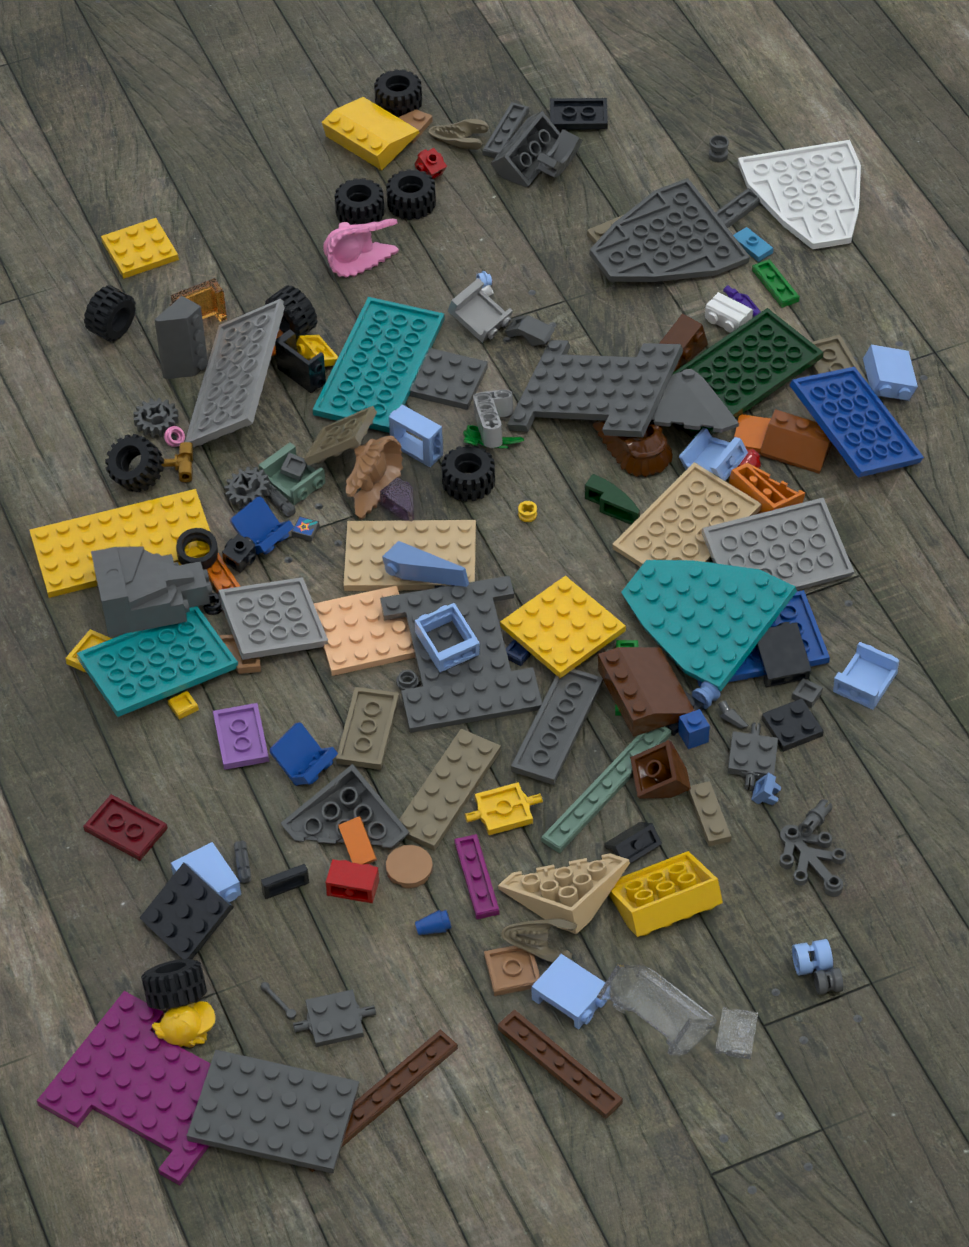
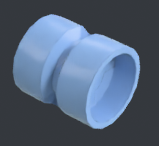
[792,939,833,976]

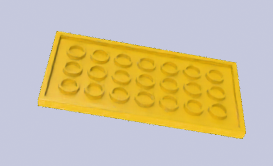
[29,489,210,598]

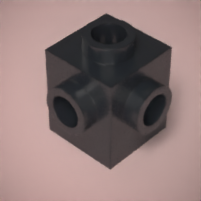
[222,534,257,573]

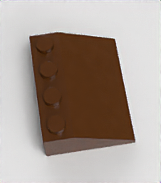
[598,647,695,737]

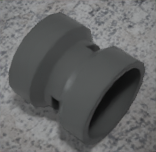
[709,135,729,163]
[814,967,843,995]

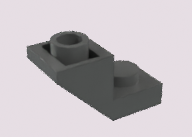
[505,315,555,346]

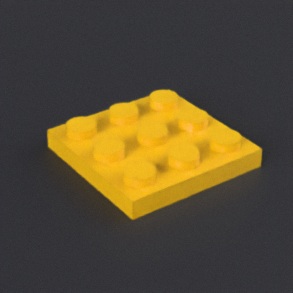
[101,218,179,279]

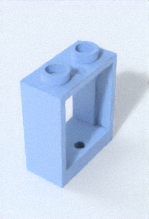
[389,405,443,467]
[415,603,480,672]

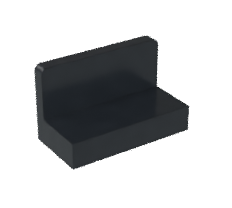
[604,822,662,863]

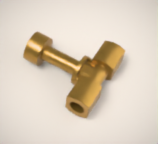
[161,442,193,482]

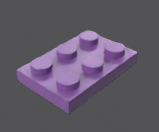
[213,703,269,770]

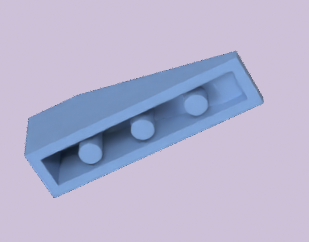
[382,541,469,587]

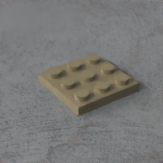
[304,406,377,466]

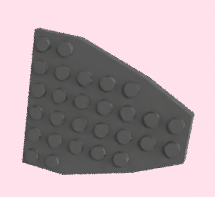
[589,178,750,282]

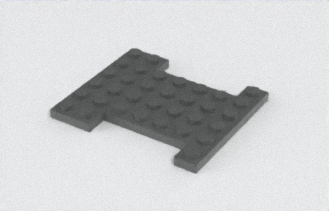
[507,340,683,437]
[380,576,542,733]

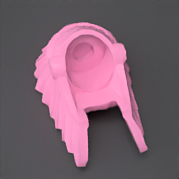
[323,219,399,278]

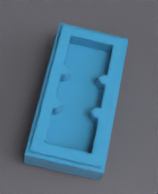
[733,227,773,262]

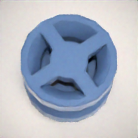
[692,682,720,709]

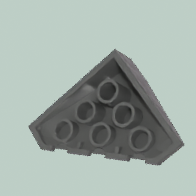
[651,369,739,433]
[281,764,410,848]

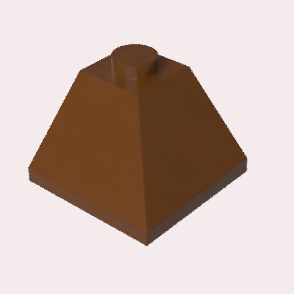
[630,740,691,799]

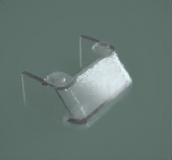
[597,964,717,1056]

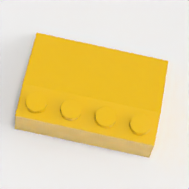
[322,97,420,171]
[609,851,723,937]

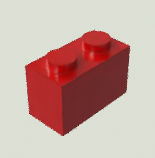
[325,859,379,904]

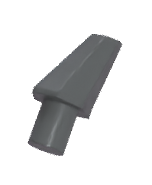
[718,700,749,729]

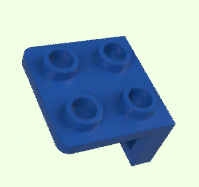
[230,497,294,554]
[270,722,338,785]

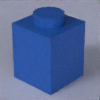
[678,709,710,749]

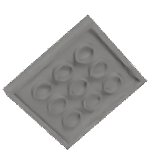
[218,577,328,660]

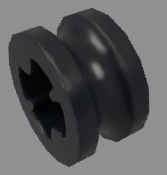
[203,593,223,615]

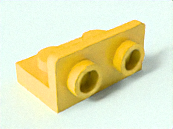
[296,335,338,367]

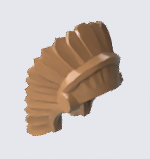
[346,436,403,520]

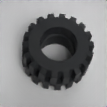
[374,69,422,117]
[386,169,436,220]
[334,178,384,225]
[84,285,136,342]
[265,285,318,341]
[105,434,164,492]
[442,445,495,501]
[141,959,207,1009]

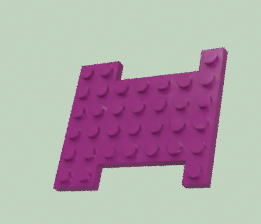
[37,991,211,1186]

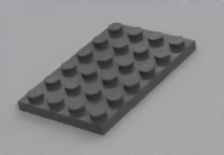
[187,1050,359,1173]

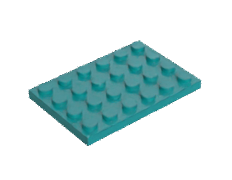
[77,606,238,717]

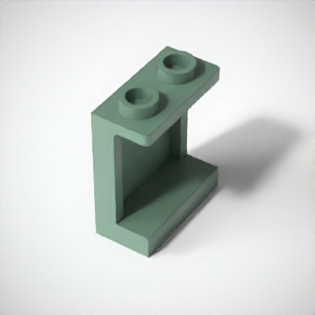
[259,443,326,505]

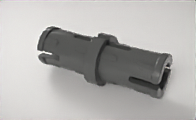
[798,799,832,836]

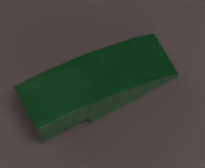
[585,474,640,525]

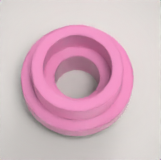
[164,426,185,447]

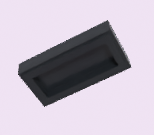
[261,864,309,899]

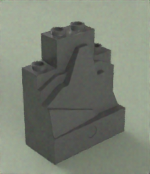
[91,547,213,637]

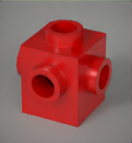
[414,148,447,179]

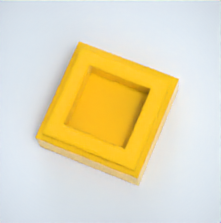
[168,690,199,720]

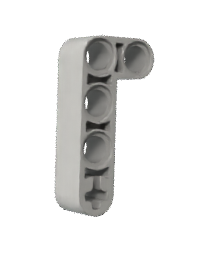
[473,390,513,448]

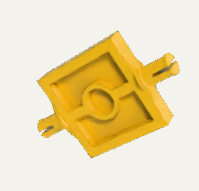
[465,782,543,835]

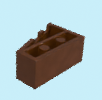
[659,313,708,371]

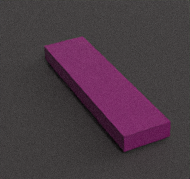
[454,834,500,920]

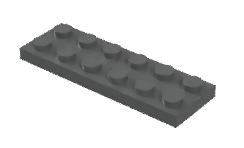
[511,669,603,785]

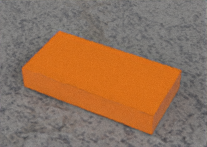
[338,816,377,864]

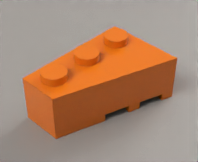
[729,463,805,514]

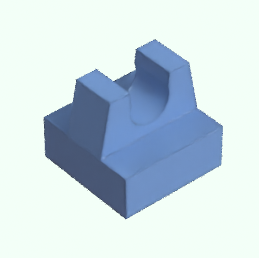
[751,773,781,805]

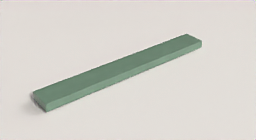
[541,726,671,853]

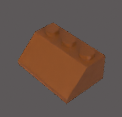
[759,409,832,474]

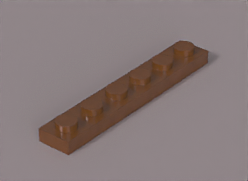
[498,1009,623,1119]

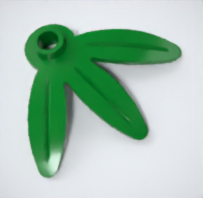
[463,425,524,448]

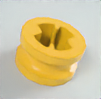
[518,501,537,522]

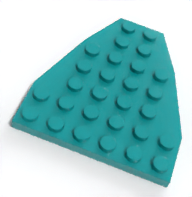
[621,560,797,691]

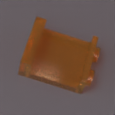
[170,278,227,322]

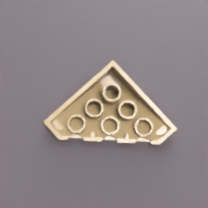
[498,853,630,934]

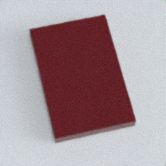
[83,794,168,861]

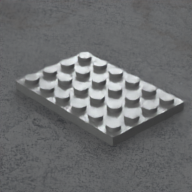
[701,498,854,590]

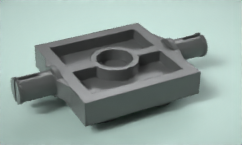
[727,722,778,791]
[293,989,376,1047]

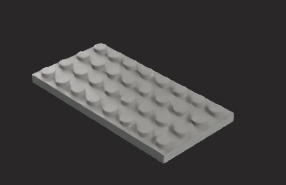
[185,299,285,448]

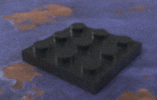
[139,862,234,959]

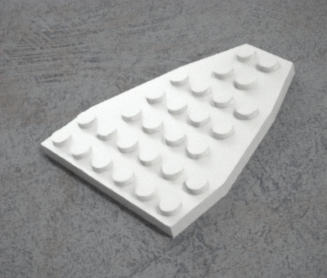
[738,140,861,249]

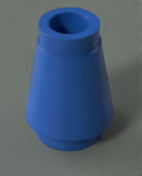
[415,910,452,935]

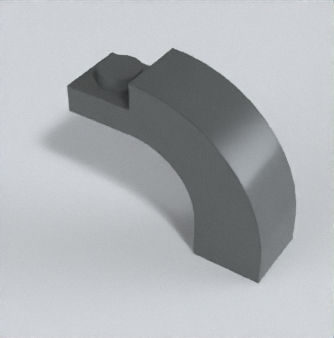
[537,129,583,177]

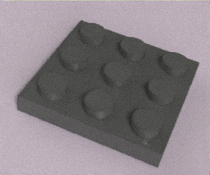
[409,348,488,410]

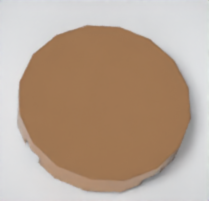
[386,845,433,888]

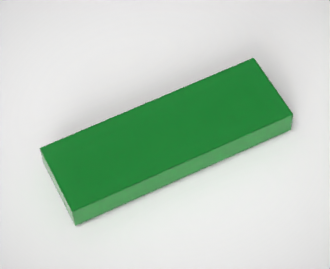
[752,259,800,308]

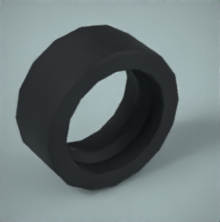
[176,528,218,570]

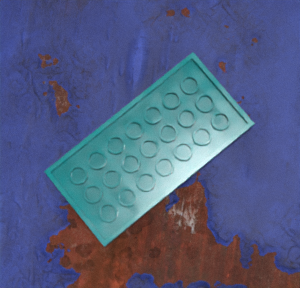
[313,297,445,433]

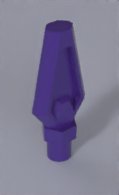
[723,285,761,317]

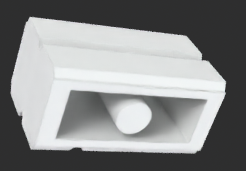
[705,292,753,333]

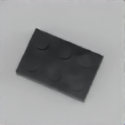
[550,98,608,130]

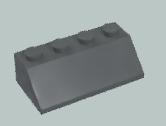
[490,111,560,187]
[154,296,208,379]

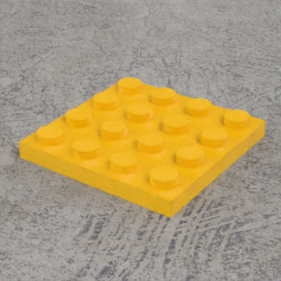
[500,576,626,678]

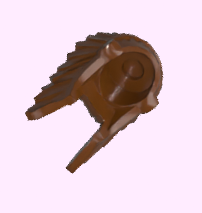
[593,420,673,477]

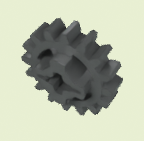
[133,398,179,438]
[224,467,272,508]

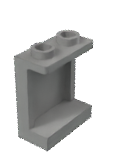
[447,278,513,343]

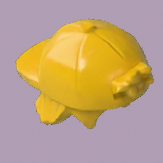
[152,1001,215,1048]

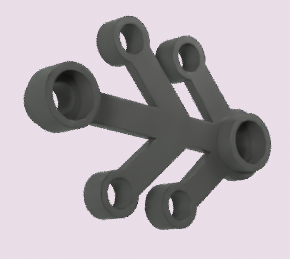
[779,825,846,897]

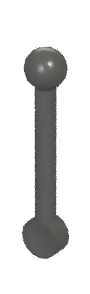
[260,982,296,1020]

